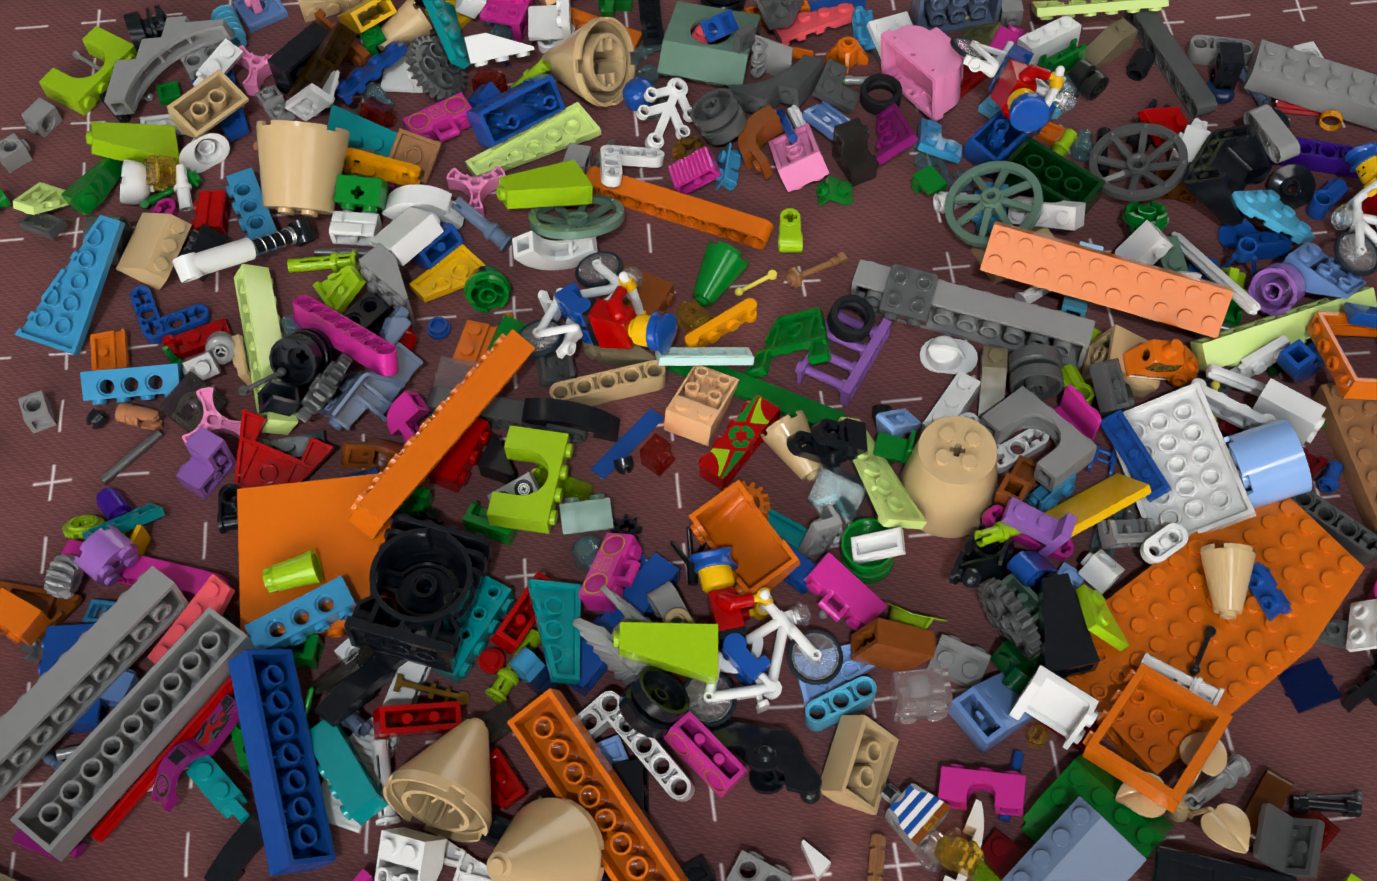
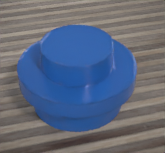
[427,317,451,340]

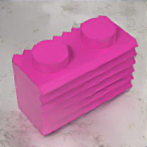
[668,147,722,195]

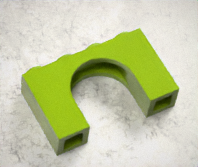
[39,26,137,116]
[487,425,574,534]

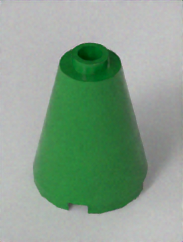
[692,240,749,308]

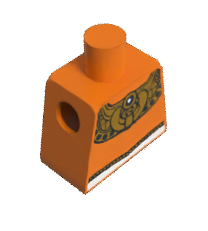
[1122,339,1184,381]

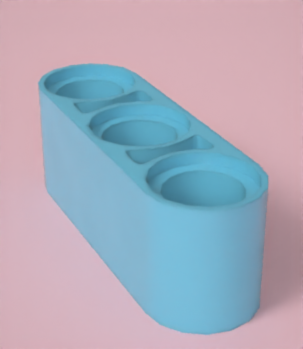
[804,676,877,732]

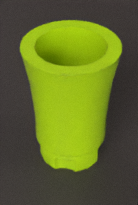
[262,548,324,593]

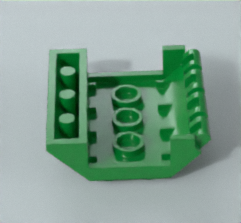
[1021,752,1175,858]

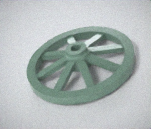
[945,161,1044,248]
[528,194,625,240]

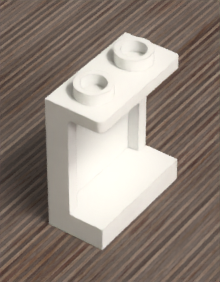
[1009,665,1099,750]

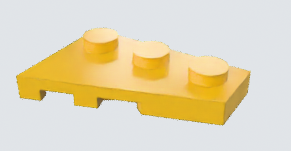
[409,244,486,303]

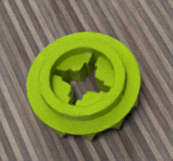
[62,515,105,540]

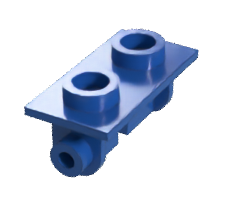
[1249,562,1292,621]

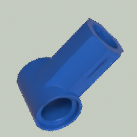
[1306,178,1349,220]

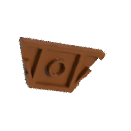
[0,581,83,642]

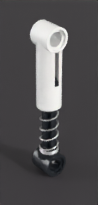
[172,217,318,283]

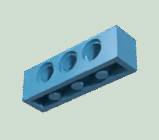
[225,167,283,256]
[80,363,185,405]
[244,576,357,649]

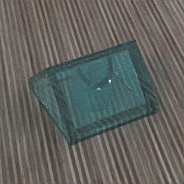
[807,465,868,523]

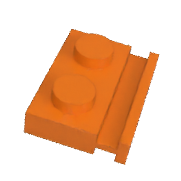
[452,320,497,367]
[90,328,129,371]

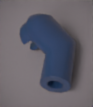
[1206,80,1235,104]

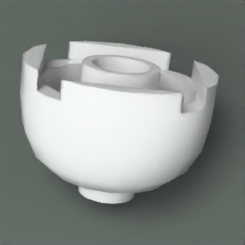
[120,160,156,205]

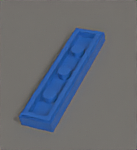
[1100,409,1172,503]

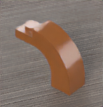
[738,105,784,180]
[340,438,428,487]
[994,455,1037,508]

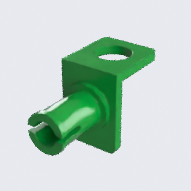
[873,430,916,466]

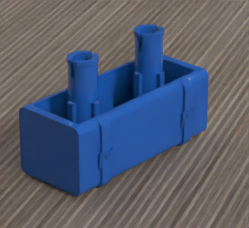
[466,74,566,148]
[963,93,1056,178]

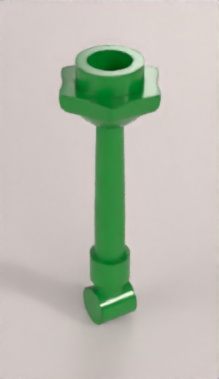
[139,169,202,209]

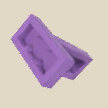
[1001,496,1077,558]

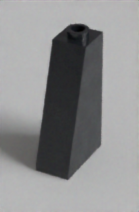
[1038,573,1100,678]

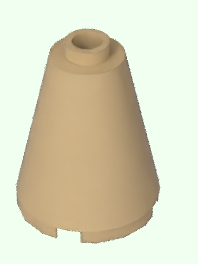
[377,0,435,51]
[761,410,823,482]
[1200,543,1256,619]

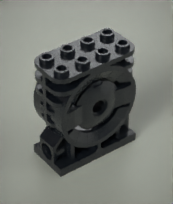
[344,513,493,673]

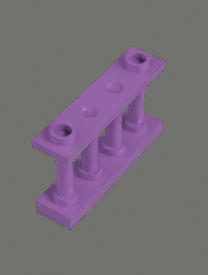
[795,309,892,406]

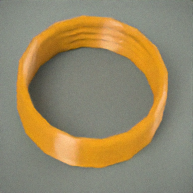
[1319,110,1343,131]

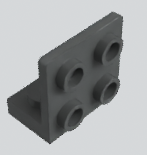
[754,0,804,30]

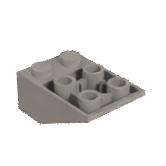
[359,243,416,326]

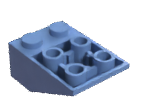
[1283,242,1367,299]
[948,672,1034,755]

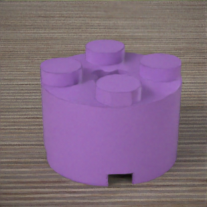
[1248,263,1305,316]
[75,525,139,587]

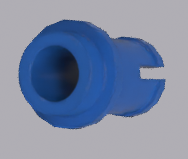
[1318,461,1344,493]

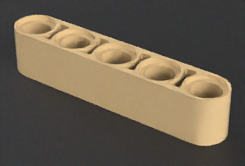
[549,360,666,406]

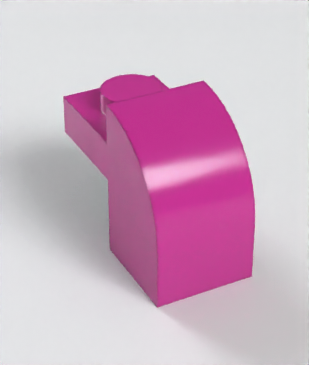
[387,391,431,443]

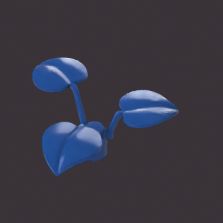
[1188,217,1279,291]

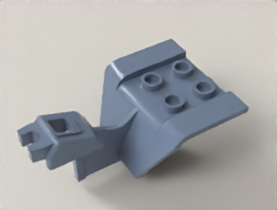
[318,306,423,431]

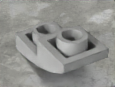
[255,85,295,121]

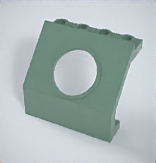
[657,1,761,87]

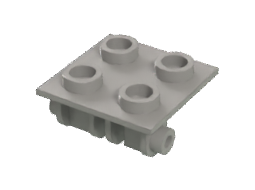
[750,34,793,79]

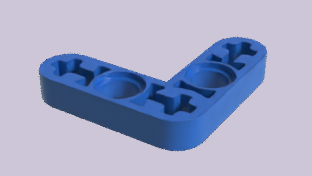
[130,285,212,344]

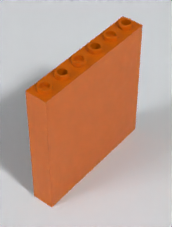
[237,474,402,641]

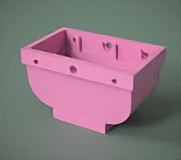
[881,25,964,121]

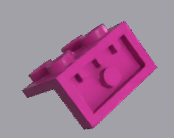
[479,0,534,42]
[1054,384,1102,442]

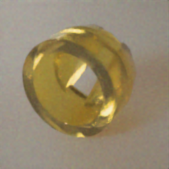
[1025,724,1049,748]

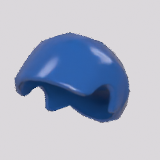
[622,77,654,111]

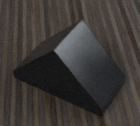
[478,434,516,484]

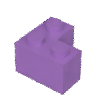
[176,426,236,501]

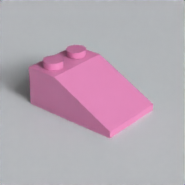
[768,123,830,192]

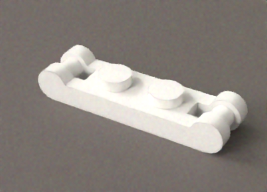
[1191,378,1276,431]

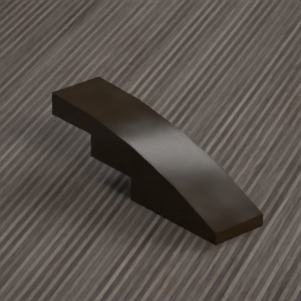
[287,22,357,98]

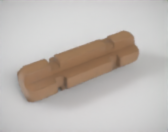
[867,834,886,881]

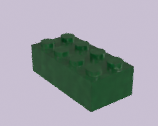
[1004,137,1105,215]

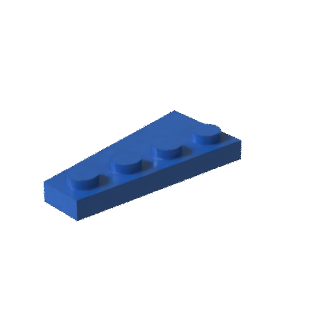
[334,41,408,105]
[191,69,250,142]

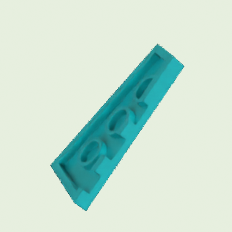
[422,0,470,69]
[327,104,397,157]
[527,579,581,685]

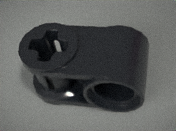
[217,483,240,534]

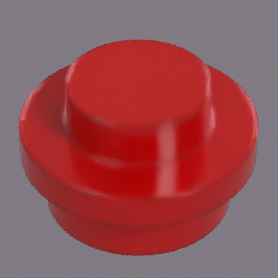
[478,648,505,674]

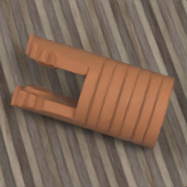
[115,402,163,431]

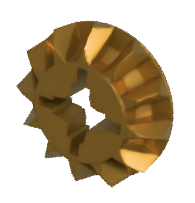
[672,135,706,161]

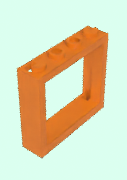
[1307,311,1377,400]
[1082,663,1233,813]

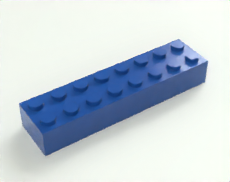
[228,649,336,876]

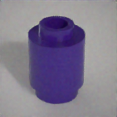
[96,487,132,521]

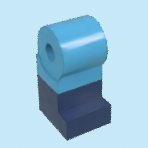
[508,647,559,696]

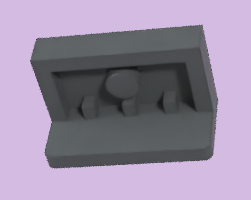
[534,342,577,387]

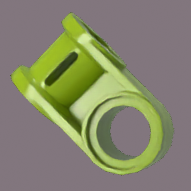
[778,208,803,253]

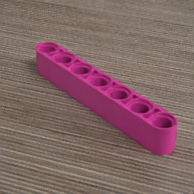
[292,295,399,376]
[60,539,230,600]

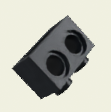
[1209,42,1245,91]
[342,292,392,335]

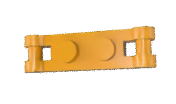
[343,148,421,186]
[685,298,757,347]

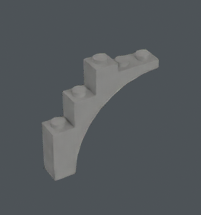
[104,16,234,115]

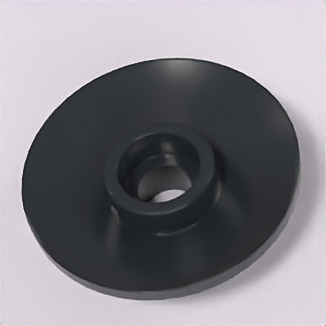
[1267,164,1316,209]

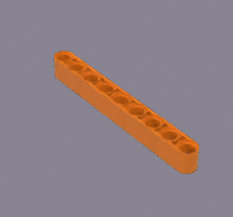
[585,166,774,249]

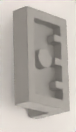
[798,504,843,558]
[927,634,991,689]

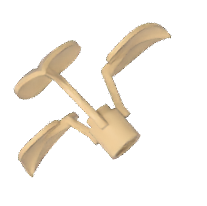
[1115,732,1251,854]

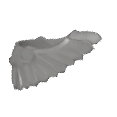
[572,584,666,685]

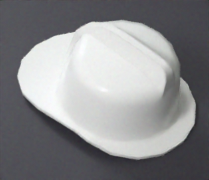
[179,132,230,174]
[920,335,978,375]

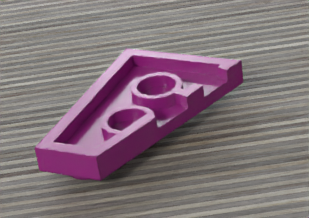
[876,103,918,165]

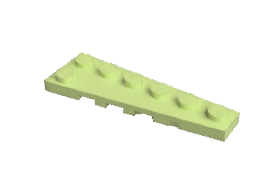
[1031,0,1169,20]
[465,102,602,176]
[838,417,927,529]

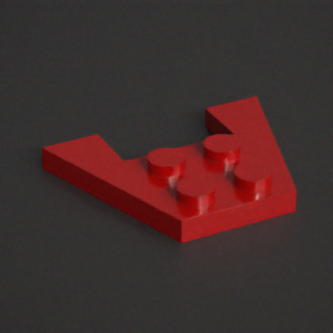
[234,409,335,489]

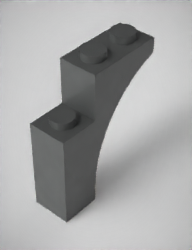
[728,55,823,114]

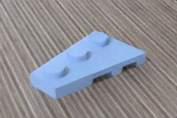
[792,644,876,709]

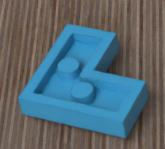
[917,118,962,164]

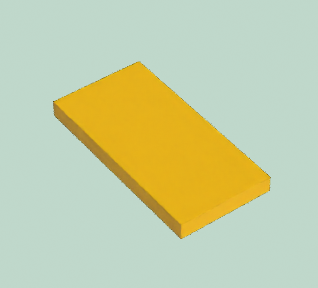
[1044,473,1152,537]

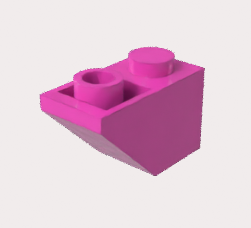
[990,24,1027,50]

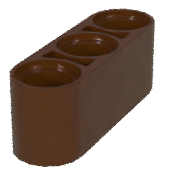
[1243,767,1294,847]

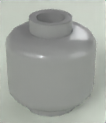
[205,331,235,365]

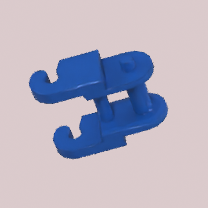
[1087,444,1117,478]

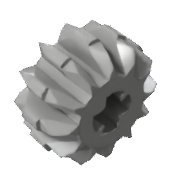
[44,554,84,599]

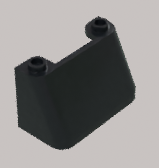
[1182,123,1272,226]

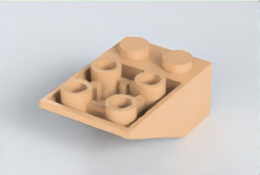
[664,366,739,447]

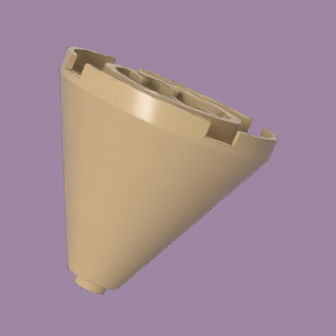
[542,17,636,107]
[383,718,492,843]
[487,797,605,881]

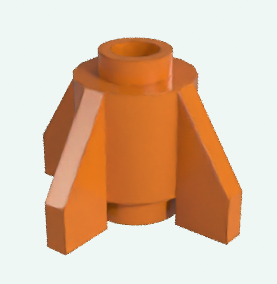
[825,37,869,75]

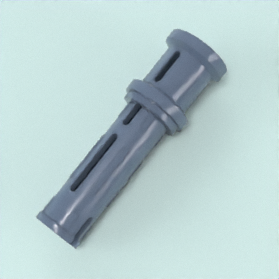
[451,196,514,253]

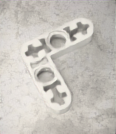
[599,145,665,187]
[960,412,1049,474]

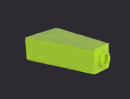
[86,122,179,173]
[496,160,593,209]
[613,622,718,684]

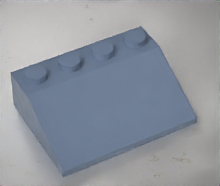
[909,0,1002,33]
[1001,796,1147,881]

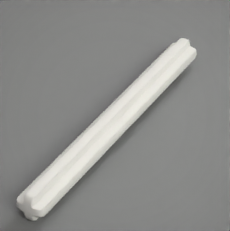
[1171,231,1261,315]

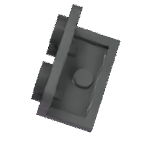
[879,264,938,328]
[1253,803,1325,879]

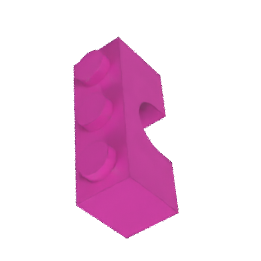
[938,764,1026,817]

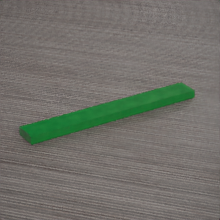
[665,345,845,427]

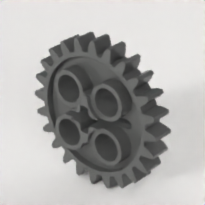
[405,34,468,102]
[295,352,353,422]
[977,577,1042,658]

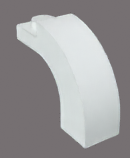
[382,184,464,230]
[512,231,598,270]

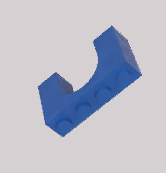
[38,623,109,734]

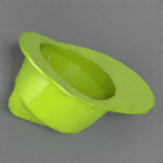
[886,602,947,630]

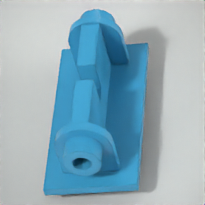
[852,6,876,51]
[715,143,741,191]
[1027,473,1076,512]

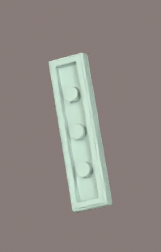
[655,347,754,366]

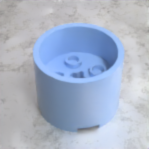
[1223,418,1312,509]

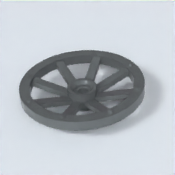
[1089,123,1188,201]

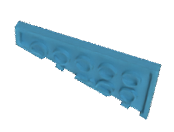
[14,215,125,356]

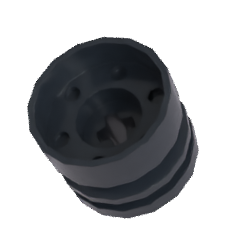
[123,4,167,53]
[269,328,335,386]

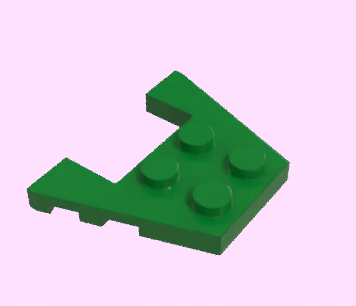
[745,307,832,378]

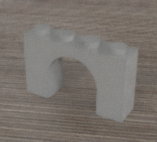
[980,386,1097,492]

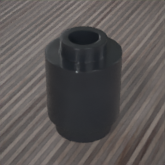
[1127,48,1155,81]

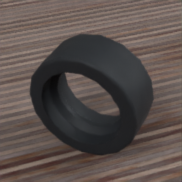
[860,73,902,115]
[827,294,875,343]

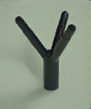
[670,526,707,586]

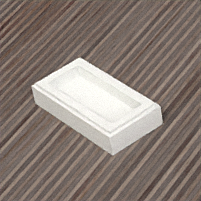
[851,527,906,564]

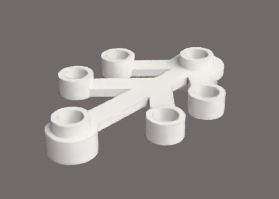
[636,78,693,149]

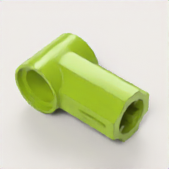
[1062,364,1095,406]

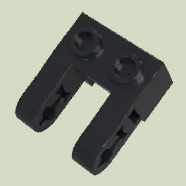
[787,418,868,468]

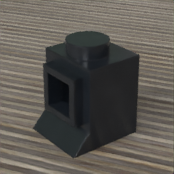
[258,379,301,417]

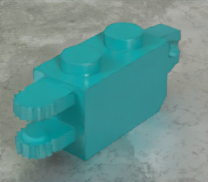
[186,755,250,824]

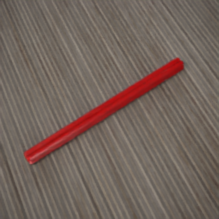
[91,675,234,843]

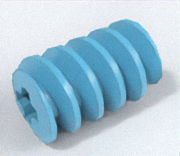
[211,5,247,47]

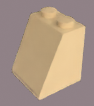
[1081,324,1160,398]

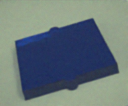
[1278,658,1342,714]

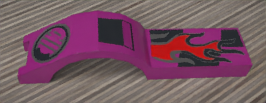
[151,693,239,812]

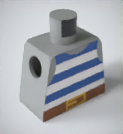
[880,783,951,853]

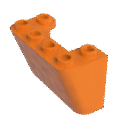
[688,480,801,604]

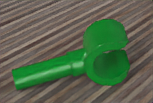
[162,346,184,364]

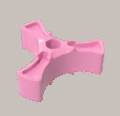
[236,45,275,96]
[446,166,506,217]
[182,387,241,444]

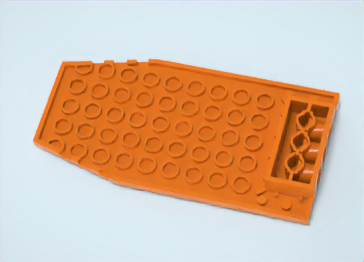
[1062,498,1365,776]

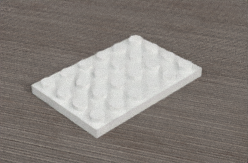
[1114,381,1257,542]

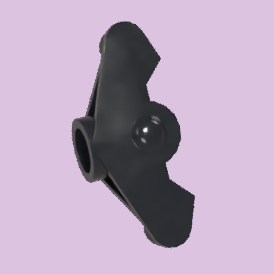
[949,513,1014,588]
[710,720,822,804]

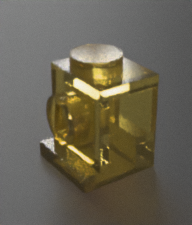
[143,155,176,191]
[676,300,712,334]
[933,835,984,879]

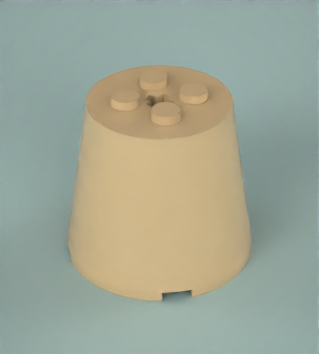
[256,120,350,218]
[899,416,998,538]

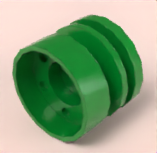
[841,518,895,584]

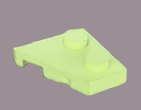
[13,182,69,215]

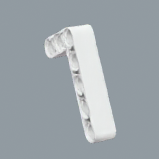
[577,691,695,802]

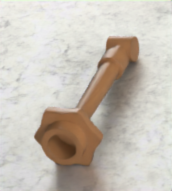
[786,252,849,288]

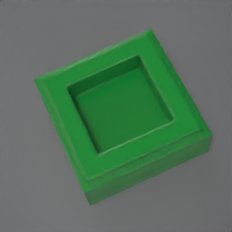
[156,80,182,106]

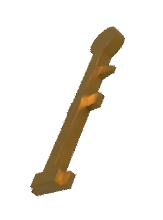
[393,673,470,706]

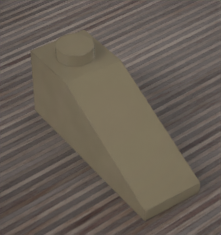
[1084,17,1138,70]
[583,341,656,367]
[977,346,1008,420]

